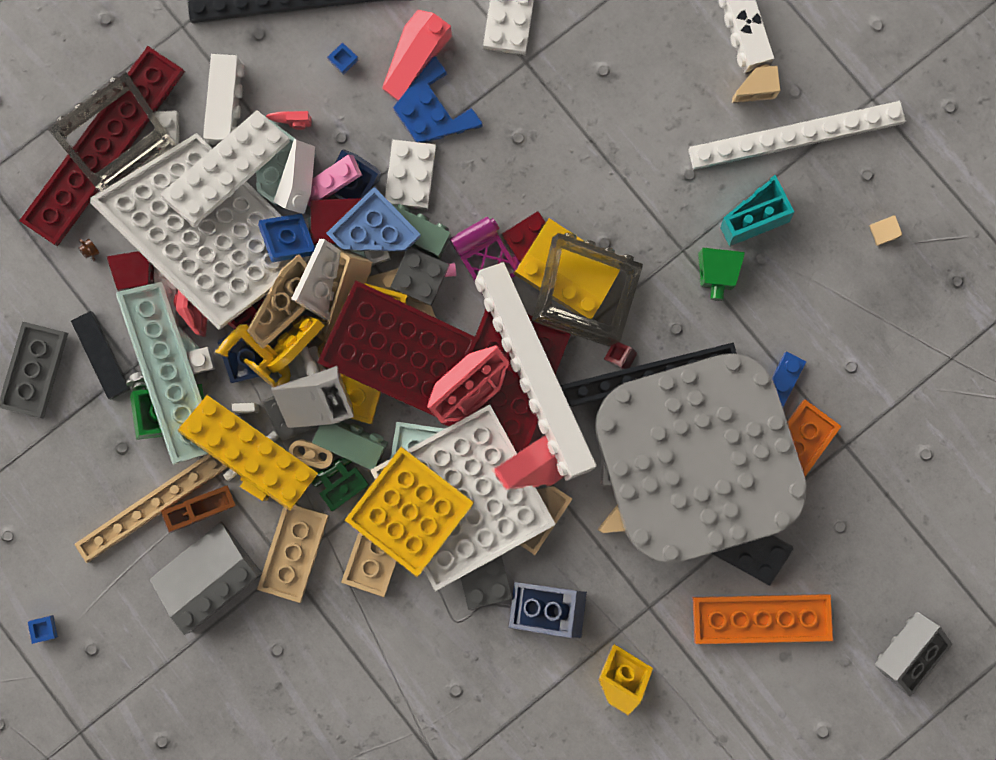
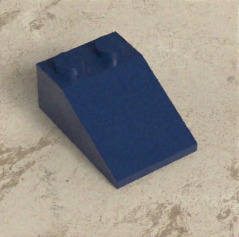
[509,582,587,638]

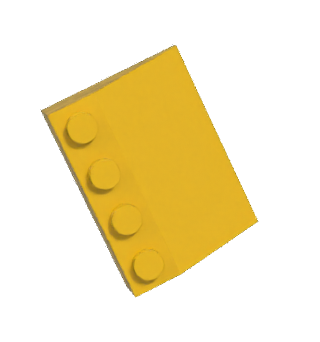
[514,218,622,321]

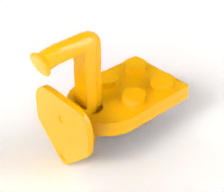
[215,315,324,388]

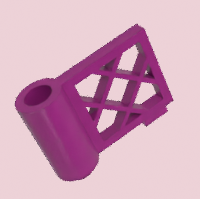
[449,216,520,295]

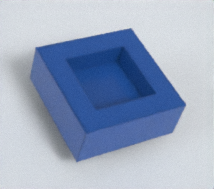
[327,42,359,75]
[27,615,58,644]

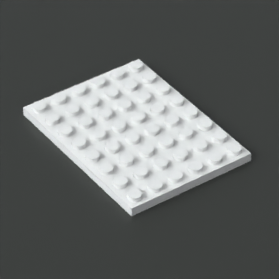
[91,133,311,330]

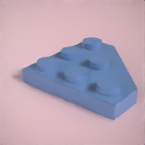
[326,187,421,251]

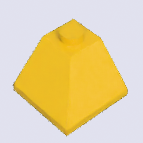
[599,644,653,715]

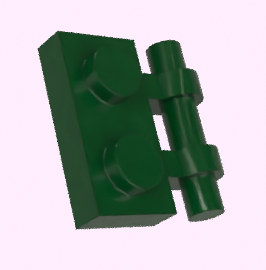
[312,457,369,512]

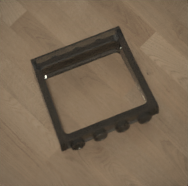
[48,72,177,192]
[532,233,643,346]

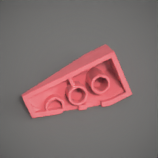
[383,10,452,101]

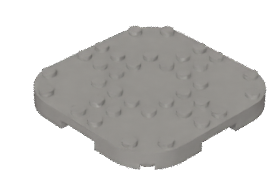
[595,354,806,563]

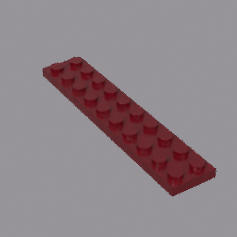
[19,46,185,247]

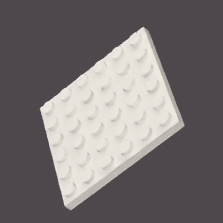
[370,405,556,591]

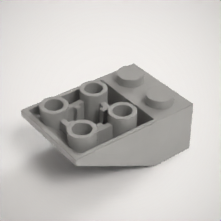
[271,366,354,428]

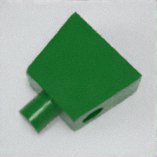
[698,247,745,301]

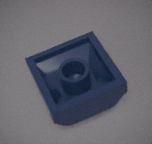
[333,149,381,199]
[218,336,272,383]

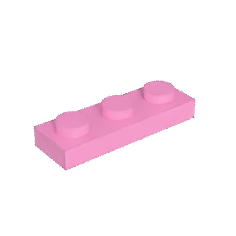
[308,155,362,207]

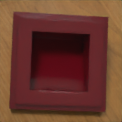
[604,340,637,370]

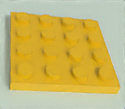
[345,447,474,577]

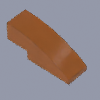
[161,485,236,533]

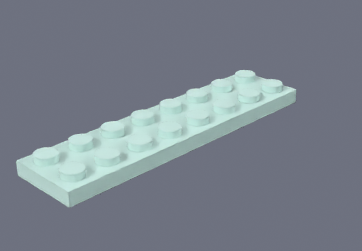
[116,282,209,465]

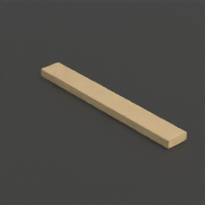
[74,454,229,563]

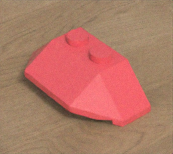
[174,290,208,337]
[427,346,509,423]

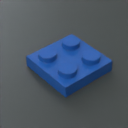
[258,214,315,263]

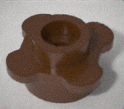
[79,239,99,261]

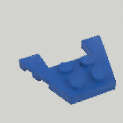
[393,56,483,143]

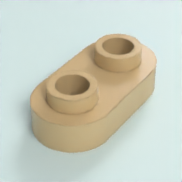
[289,439,334,469]

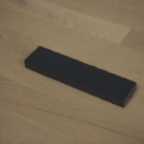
[71,311,131,400]

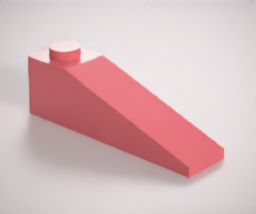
[493,435,564,490]

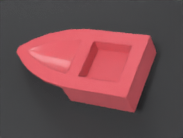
[266,111,312,130]

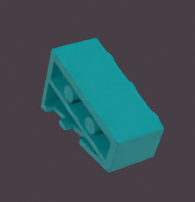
[720,175,795,247]

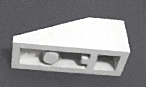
[274,139,315,214]

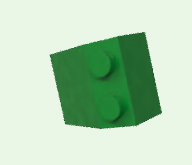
[130,384,204,440]

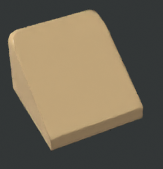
[869,215,902,246]

